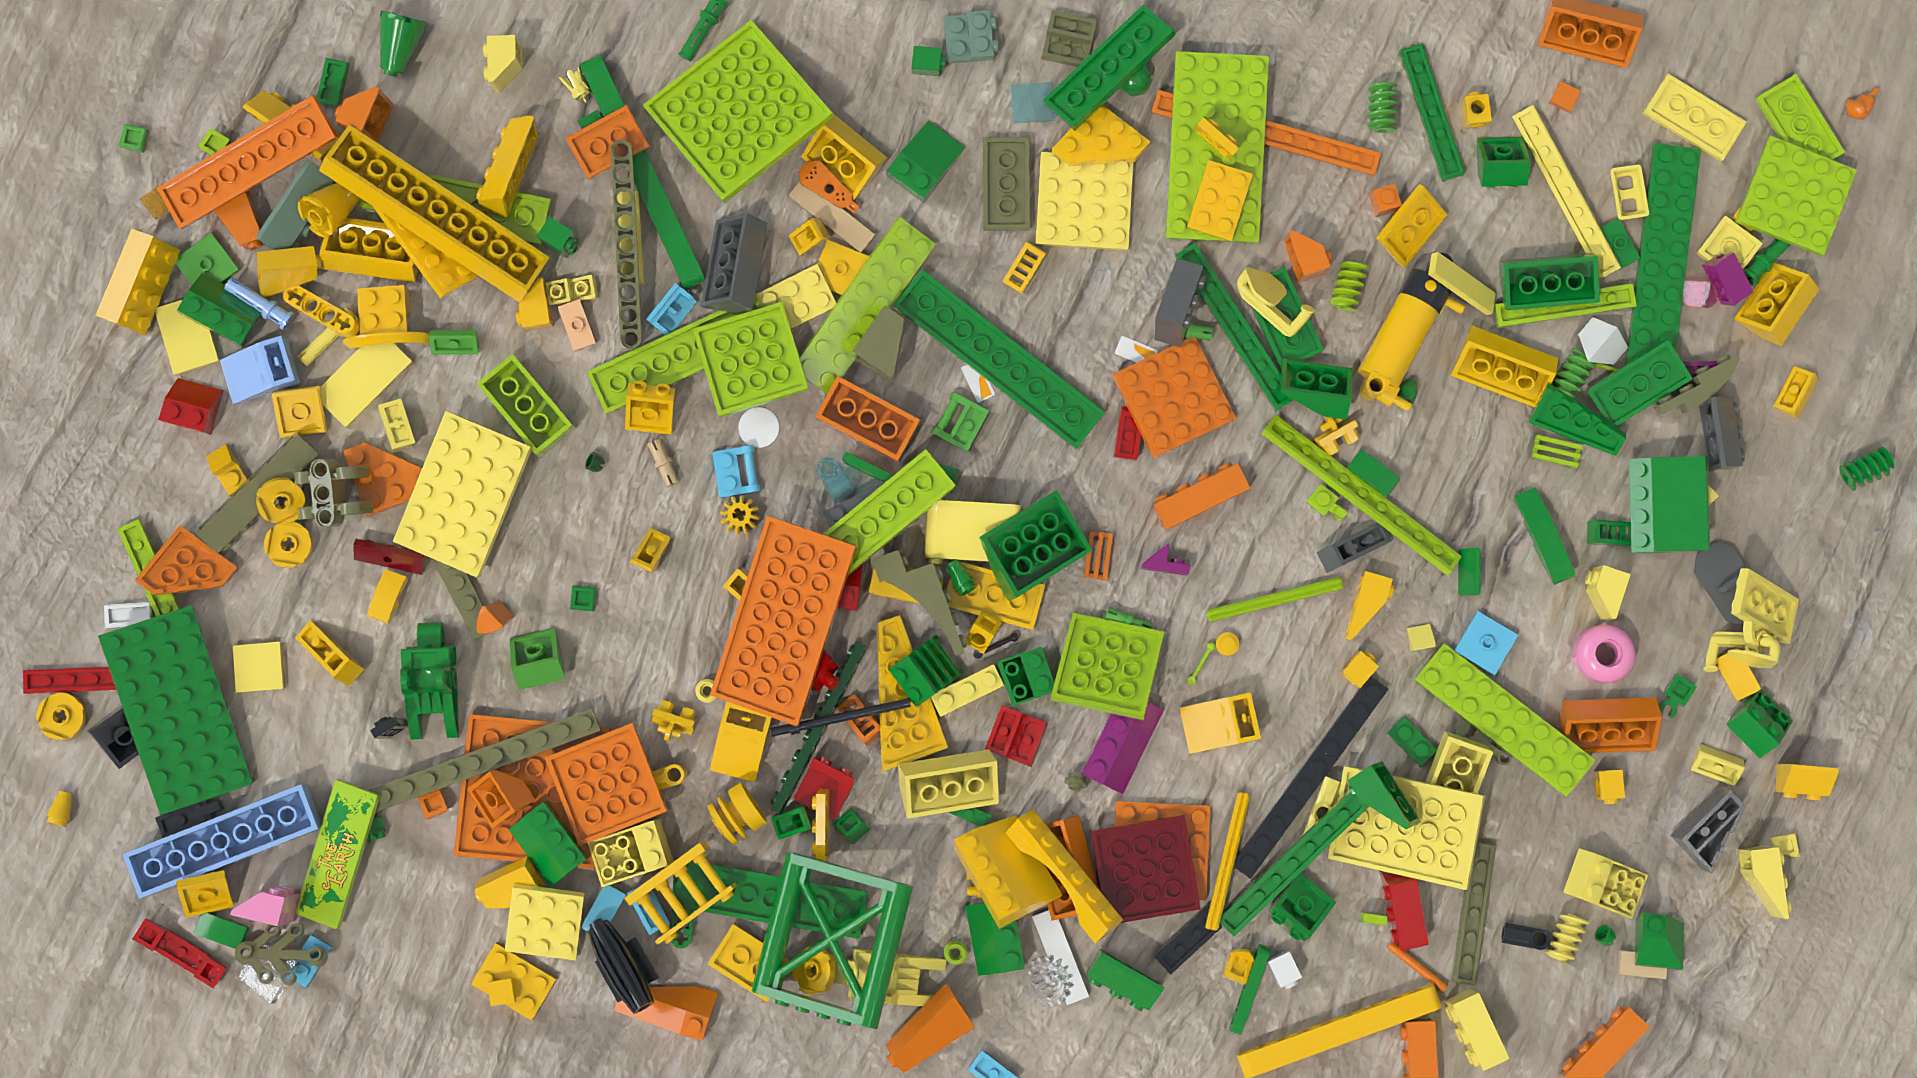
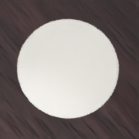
[738,407,779,448]

